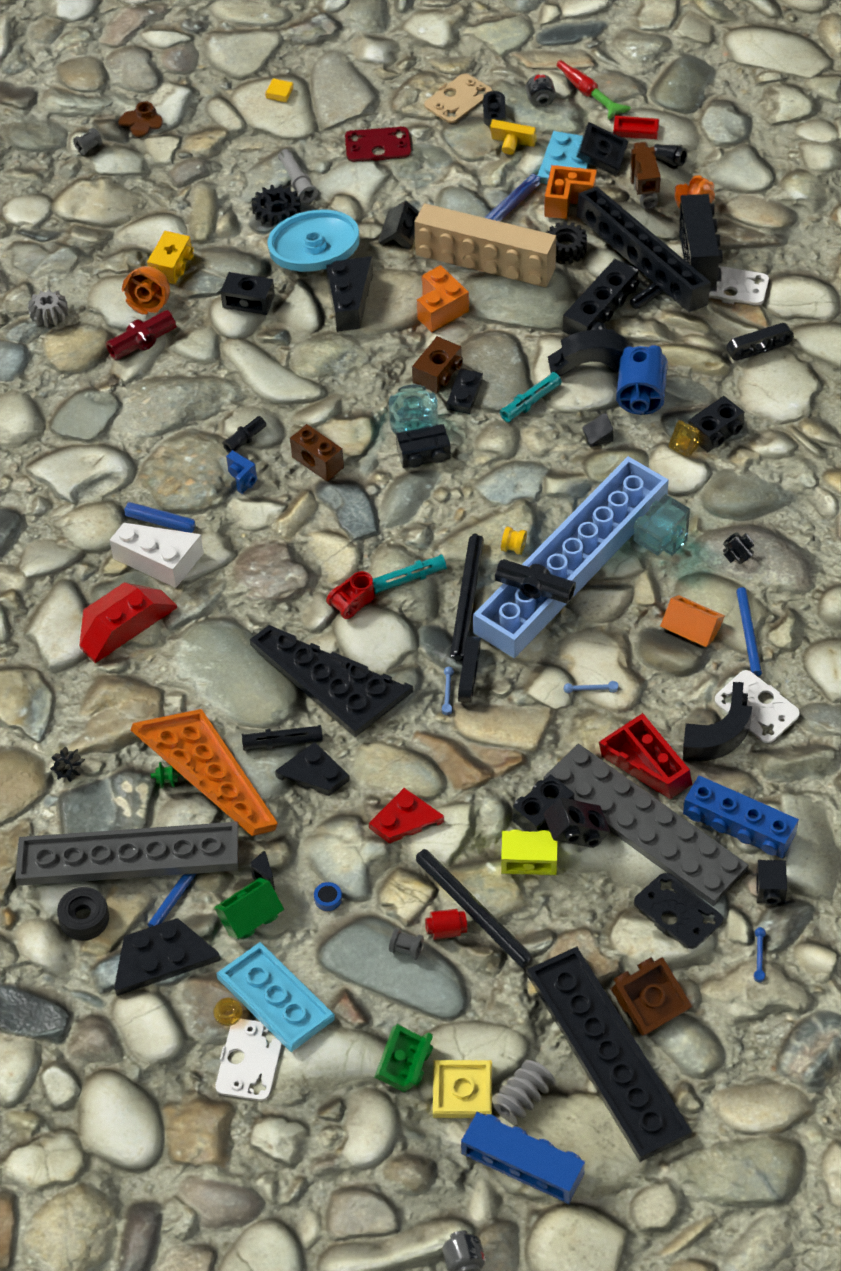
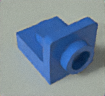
[226,450,257,494]

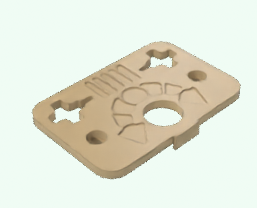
[424,74,492,123]

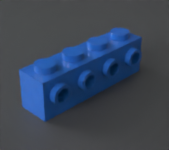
[683,775,799,859]
[461,1112,585,1204]

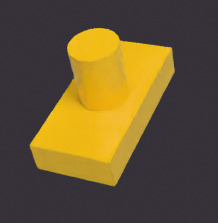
[490,119,537,155]

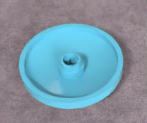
[267,210,360,272]

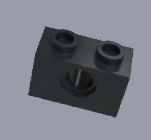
[220,272,275,315]

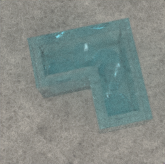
[633,494,690,556]

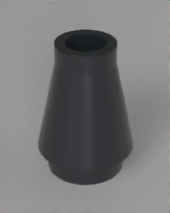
[654,144,687,167]

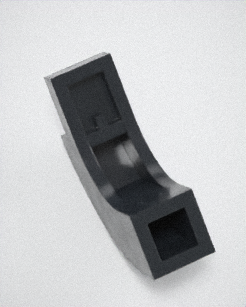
[548,330,634,376]
[683,682,753,761]

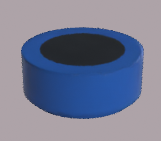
[314,882,342,911]

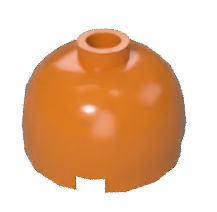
[122,266,170,314]

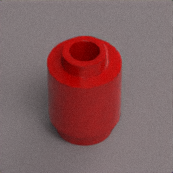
[425,909,467,940]

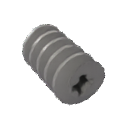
[492,1060,556,1125]

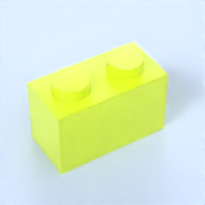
[501,829,557,875]

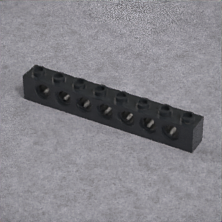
[576,186,711,313]

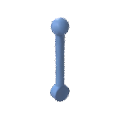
[442,667,454,715]
[563,681,619,694]

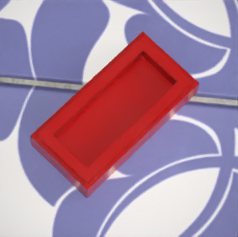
[613,116,659,140]

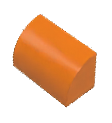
[660,595,725,647]

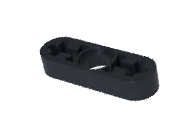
[726,323,794,361]
[458,636,481,703]

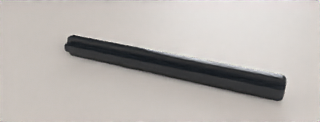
[450,533,484,661]
[416,849,533,968]

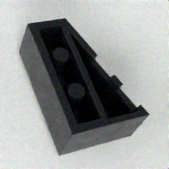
[326,256,373,332]

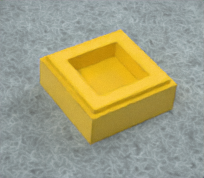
[265,78,294,102]

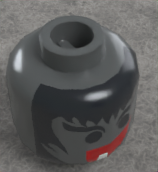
[525,74,556,106]
[443,1230,485,1271]

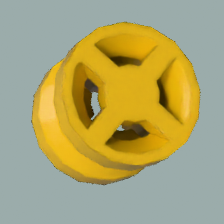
[501,526,527,555]

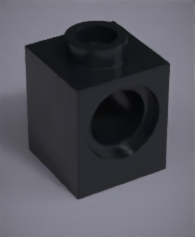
[756,860,787,905]

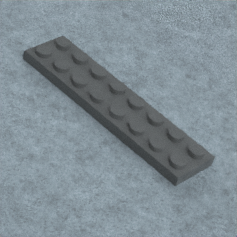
[543,743,749,906]
[15,822,239,886]

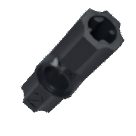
[495,559,576,604]

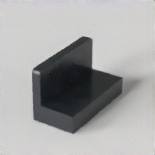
[378,200,419,249]

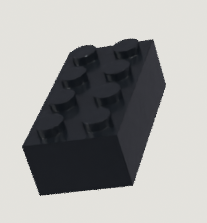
[679,194,723,291]

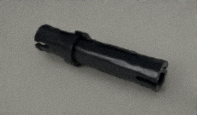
[241,725,323,751]

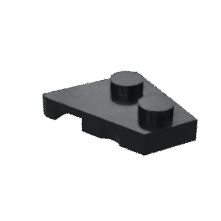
[275,742,350,796]

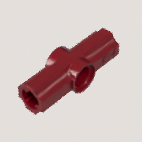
[105,310,177,360]

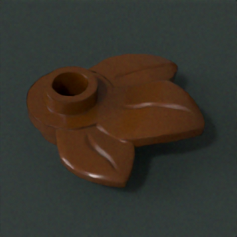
[118,101,163,137]

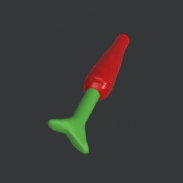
[556,60,631,120]

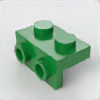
[374,1024,433,1093]

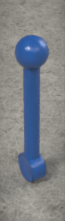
[754,927,766,983]

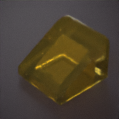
[669,420,700,457]

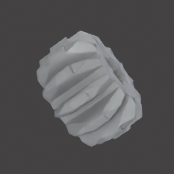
[28,289,69,328]

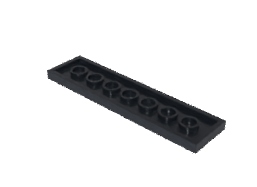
[527,946,692,1162]

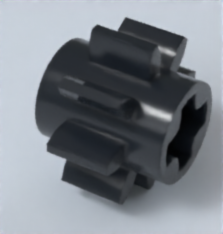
[723,532,754,564]
[50,747,85,782]

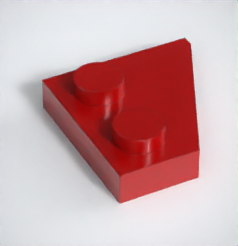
[369,788,444,843]

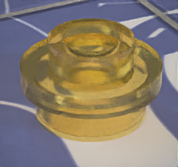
[213,998,242,1026]

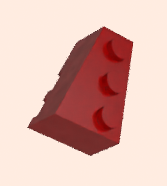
[599,713,693,800]

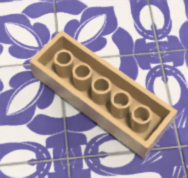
[414,203,556,288]

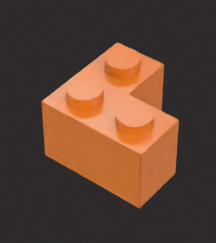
[544,165,597,219]
[417,265,469,333]

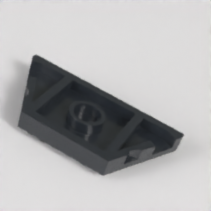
[114,918,221,996]

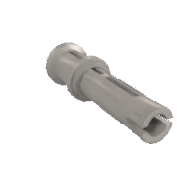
[278,149,318,203]

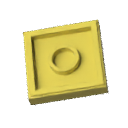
[433,1060,492,1118]

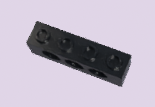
[563,258,639,335]

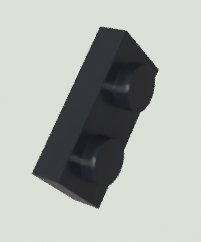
[447,369,483,414]

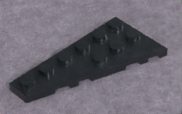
[250,625,414,737]

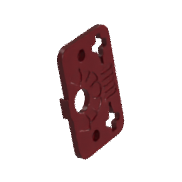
[345,126,411,162]

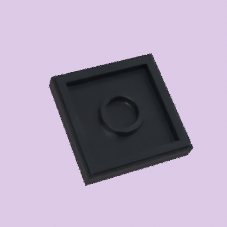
[576,122,629,176]

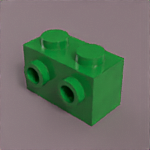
[214,878,285,940]

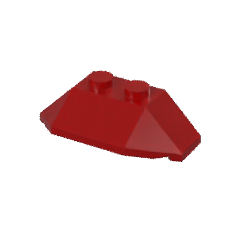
[79,582,177,663]

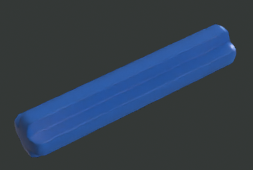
[124,502,196,533]

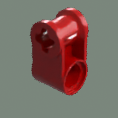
[326,571,375,619]

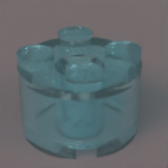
[389,384,438,436]

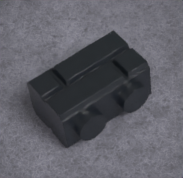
[396,424,451,468]

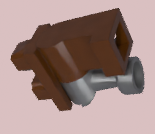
[630,142,661,210]

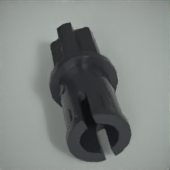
[222,416,267,453]

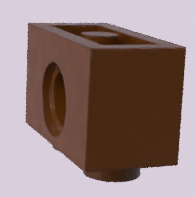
[412,336,463,393]
[290,424,344,482]

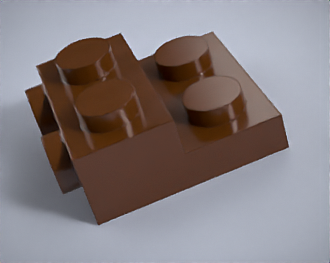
[610,957,693,1037]

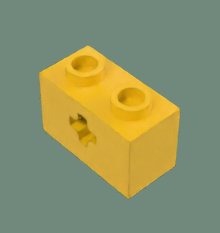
[147,230,194,284]

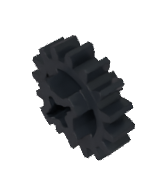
[252,184,301,227]

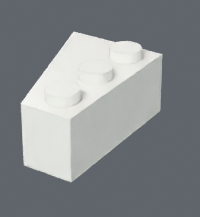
[110,523,204,588]

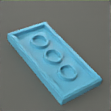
[217,942,335,1052]

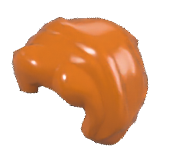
[675,175,715,208]

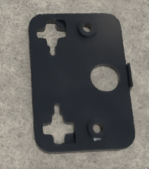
[634,873,723,949]

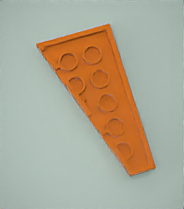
[130,709,278,836]

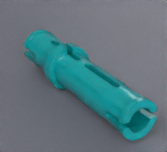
[499,372,562,423]
[373,554,447,594]

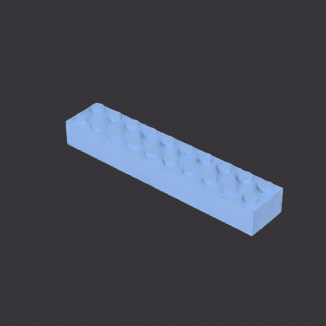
[473,456,669,659]

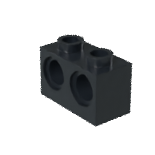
[687,396,745,453]
[513,774,575,832]
[543,797,611,848]

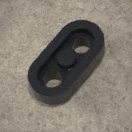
[483,91,506,127]

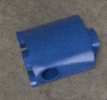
[616,345,668,415]

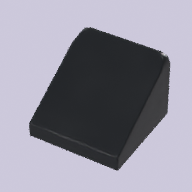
[582,413,614,447]
[250,851,275,890]

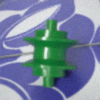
[151,762,183,789]

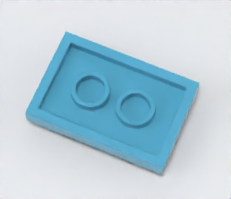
[538,131,590,184]

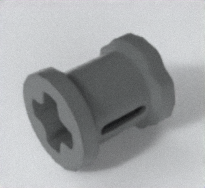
[73,127,103,155]
[389,927,424,960]

